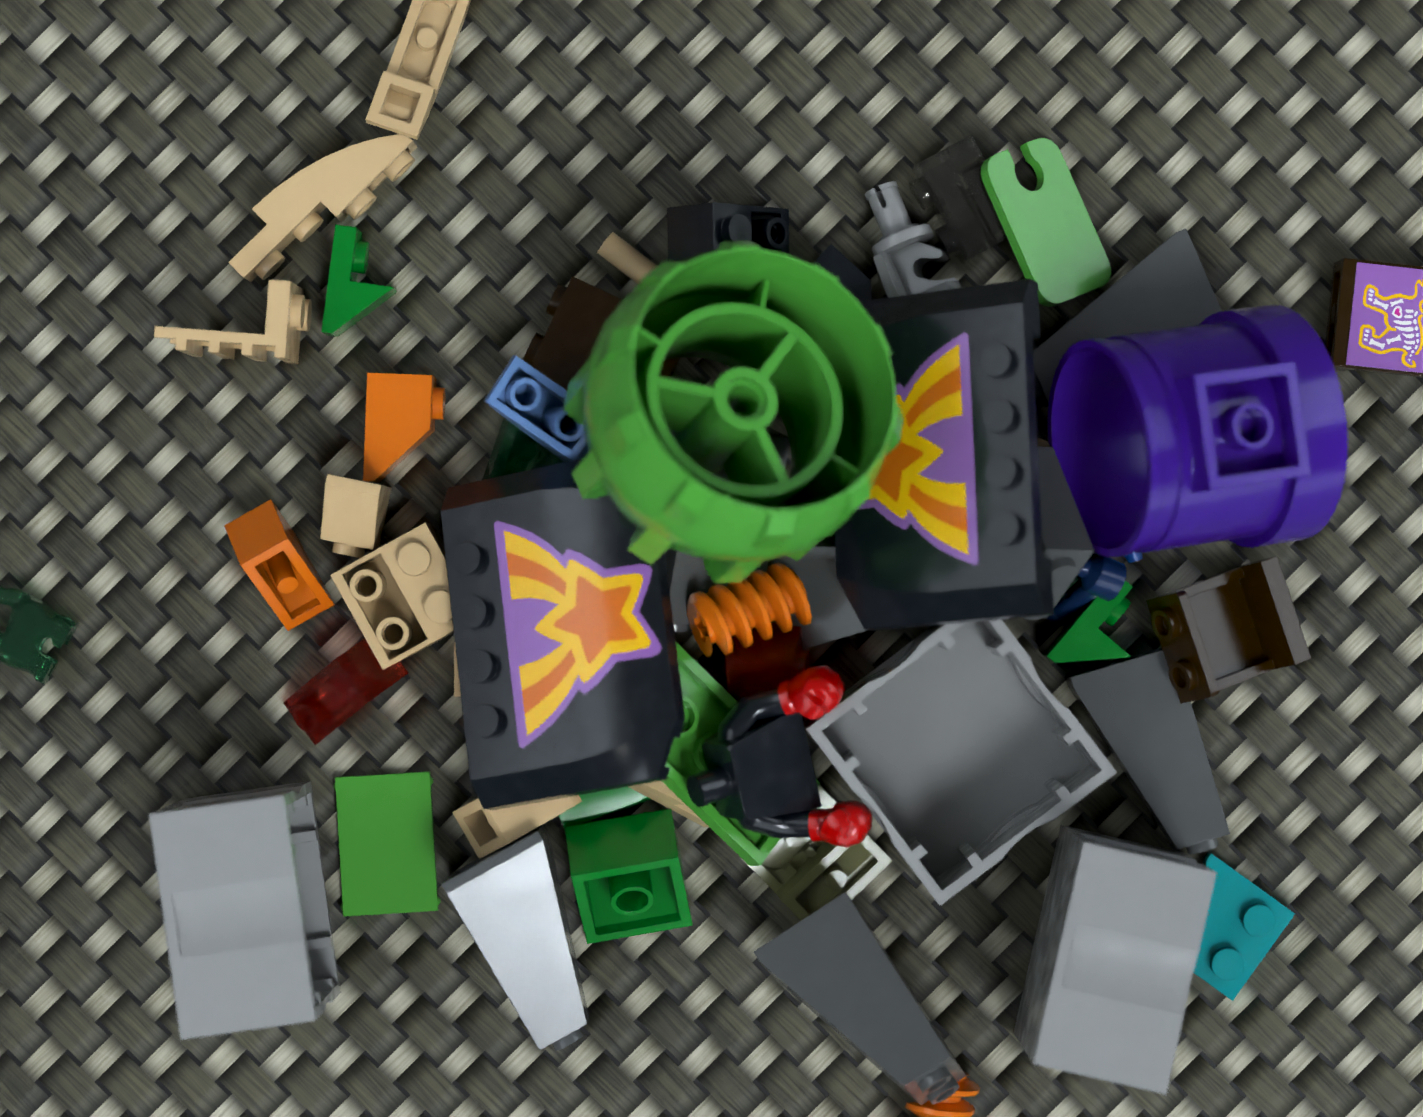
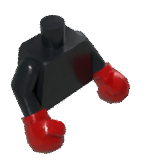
[686,666,872,847]

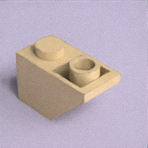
[452,795,582,859]

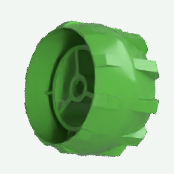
[563,241,904,583]

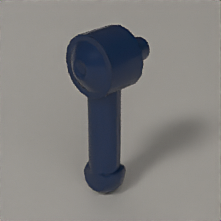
[1047,554,1127,626]

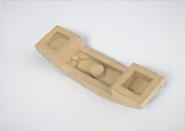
[366,0,471,140]

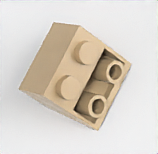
[330,522,454,670]

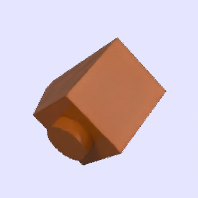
[363,373,445,483]
[224,499,334,631]

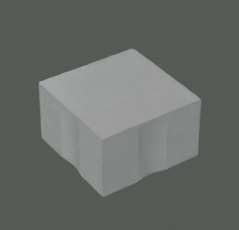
[803,620,1117,906]
[149,781,341,1040]
[1013,825,1217,1094]

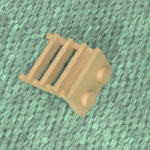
[154,279,312,364]

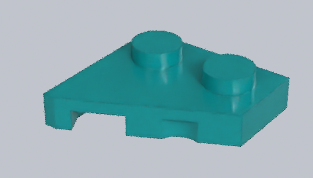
[1193,852,1295,1001]

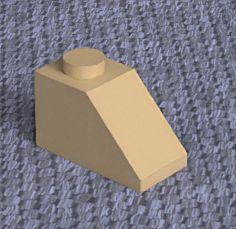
[320,474,391,558]

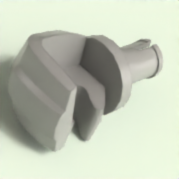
[864,181,962,298]

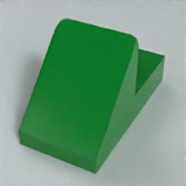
[321,224,397,337]
[1042,580,1133,663]

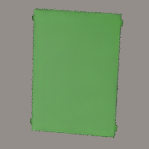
[333,771,441,917]

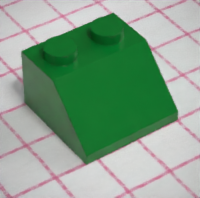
[565,809,693,944]

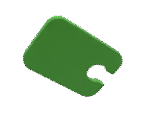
[981,138,1111,307]

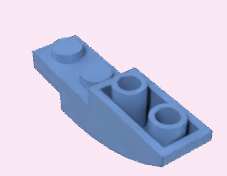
[484,355,589,462]

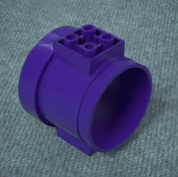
[1048,305,1348,557]

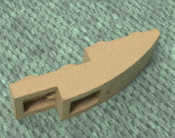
[228,134,417,282]

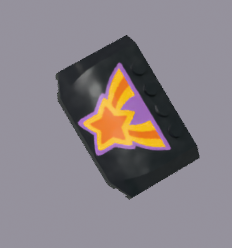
[835,279,1054,631]
[441,458,685,810]

